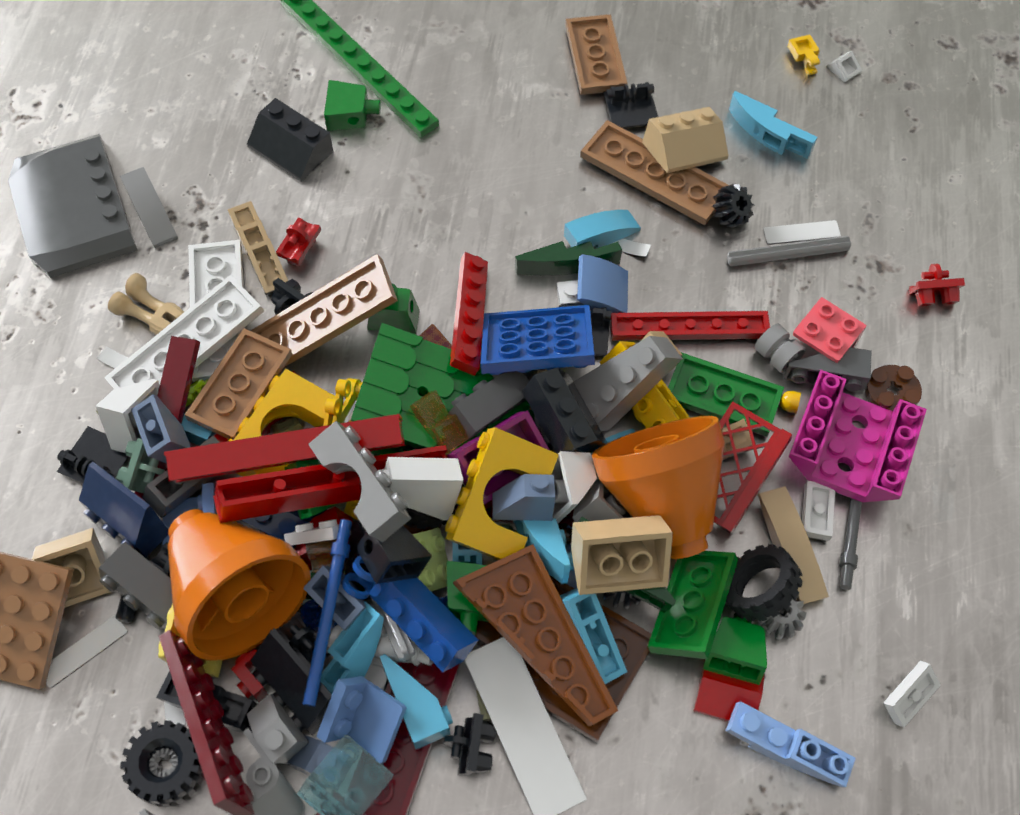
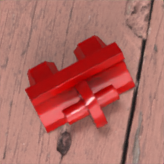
[276,217,321,267]
[909,264,965,307]

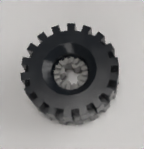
[120,720,204,807]

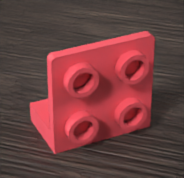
[793,297,867,363]

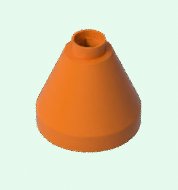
[591,416,725,559]
[168,509,310,661]

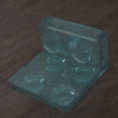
[297,735,393,815]

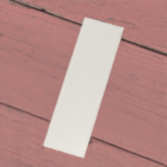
[465,637,587,815]

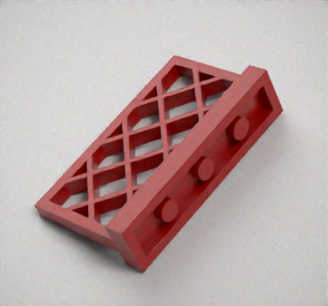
[714,401,792,534]

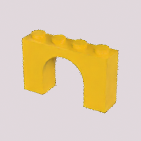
[228,369,335,477]
[445,427,559,560]

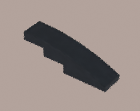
[156,670,258,734]

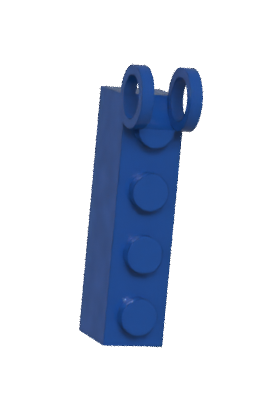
[342,556,478,672]

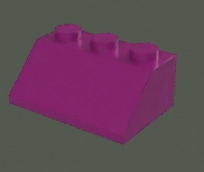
[447,411,549,505]

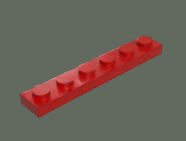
[450,252,488,376]
[610,311,770,341]

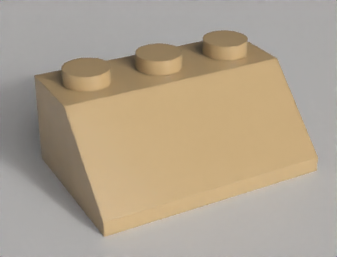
[642,107,729,173]
[571,515,673,595]

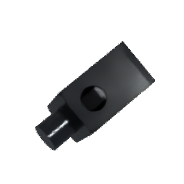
[357,525,432,584]

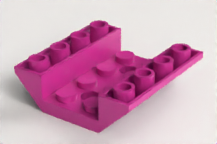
[789,370,927,503]

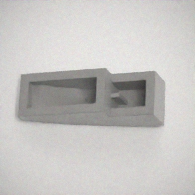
[120,167,178,248]

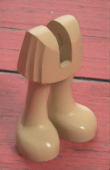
[108,273,184,335]

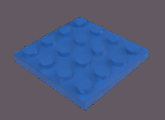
[481,305,595,375]

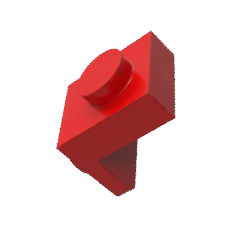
[231,649,268,703]

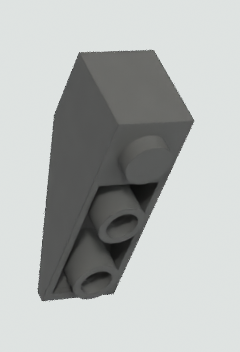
[783,347,872,391]

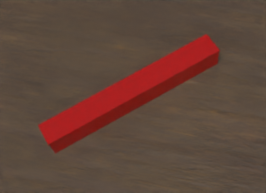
[164,414,405,483]
[213,445,447,523]

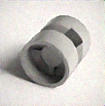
[754,323,806,374]

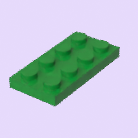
[668,352,784,437]
[648,551,738,659]

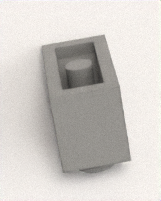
[247,693,309,764]

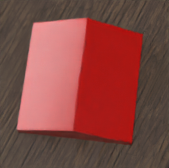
[693,659,765,722]

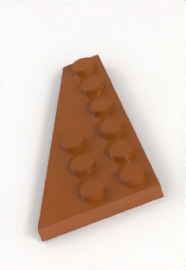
[453,544,618,726]

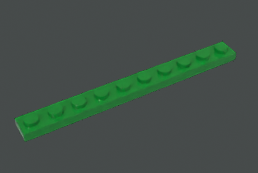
[280,0,439,138]

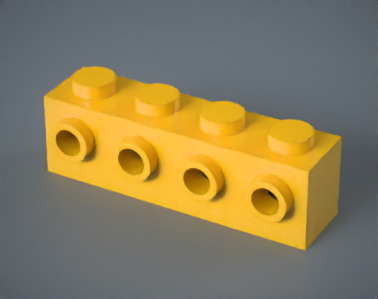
[599,341,690,428]

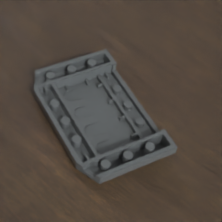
[8,134,138,278]

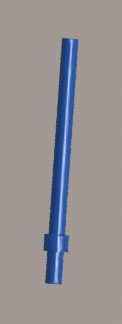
[303,519,352,706]

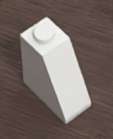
[381,457,463,520]

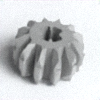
[757,599,807,640]

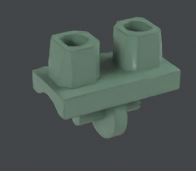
[116,438,165,493]

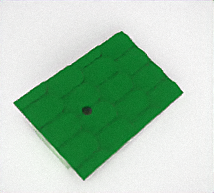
[351,323,535,458]

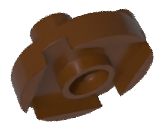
[865,365,922,411]

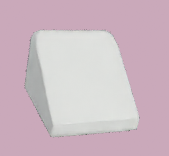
[826,50,863,82]

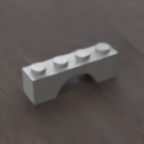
[308,421,411,542]

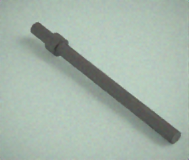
[839,498,862,590]

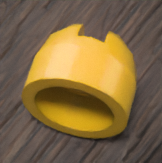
[780,391,801,414]

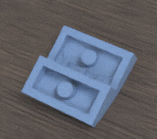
[577,254,628,313]

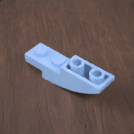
[726,701,856,788]

